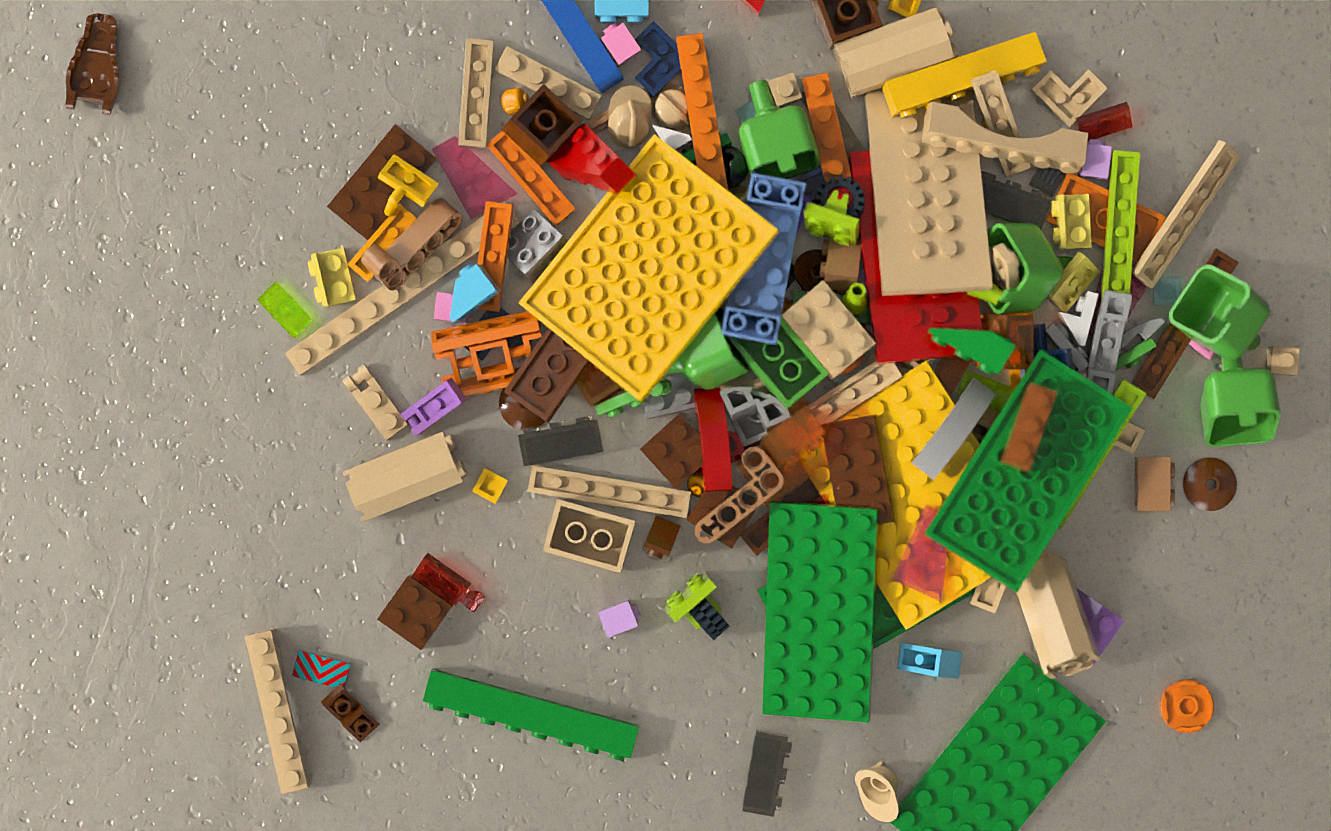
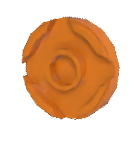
[1160,679,1214,733]

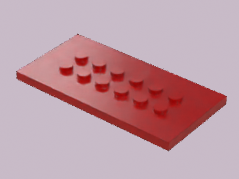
[849,150,982,365]

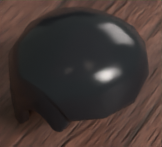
[721,146,749,189]

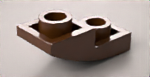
[321,683,380,742]

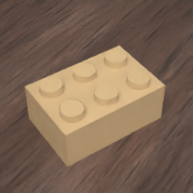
[781,281,875,380]
[543,499,636,573]

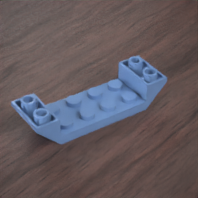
[722,173,806,344]

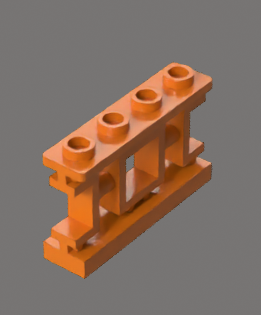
[431,311,542,397]

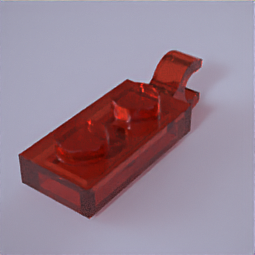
[412,553,485,612]

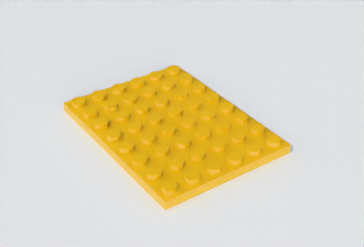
[519,134,779,403]
[790,361,991,630]

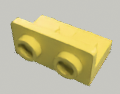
[1051,194,1092,250]
[308,248,357,307]
[1048,252,1100,313]

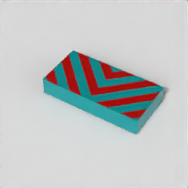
[292,650,351,688]

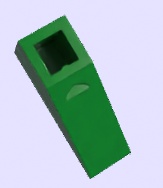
[928,327,1017,375]

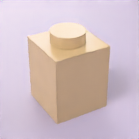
[767,72,802,108]
[1266,346,1300,376]

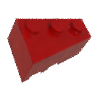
[546,123,636,194]

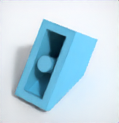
[450,263,501,323]
[897,642,962,679]

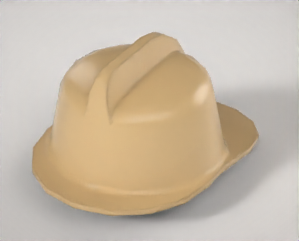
[651,84,692,136]
[608,85,651,148]
[855,761,899,822]

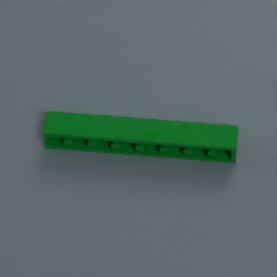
[422,669,639,761]

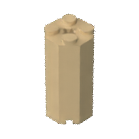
[834,8,959,98]
[343,432,467,522]
[1017,552,1101,679]

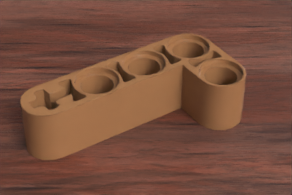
[361,198,463,291]
[695,447,783,543]

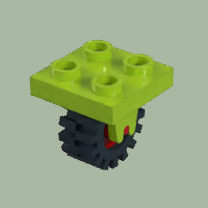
[804,175,865,246]
[664,572,730,640]

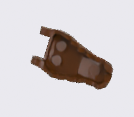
[65,13,119,115]

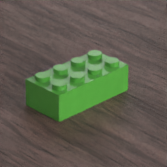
[720,317,829,410]

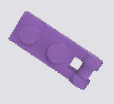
[400,377,467,437]

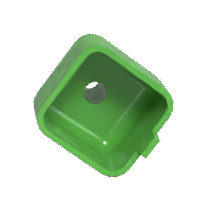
[739,80,820,179]
[987,223,1073,314]
[1169,265,1270,360]
[662,307,749,389]
[1200,357,1281,447]

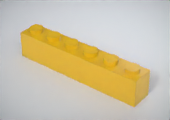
[881,31,1047,118]

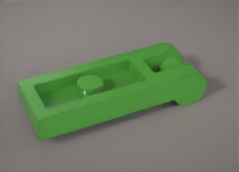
[594,379,672,418]

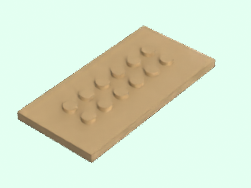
[864,91,993,295]

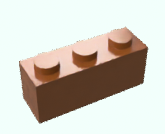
[1000,383,1057,472]

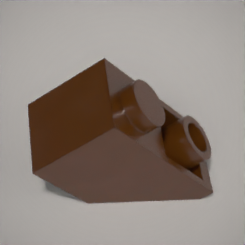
[644,515,681,559]

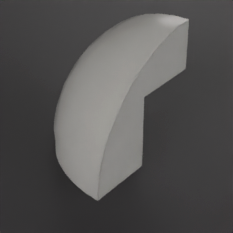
[720,387,791,451]

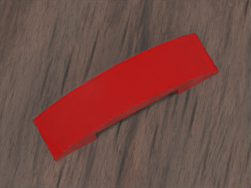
[694,388,732,492]

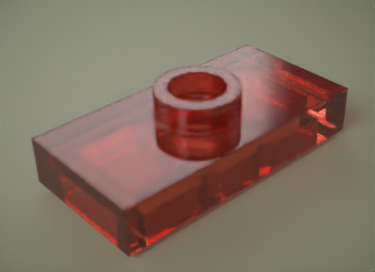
[1075,102,1133,142]

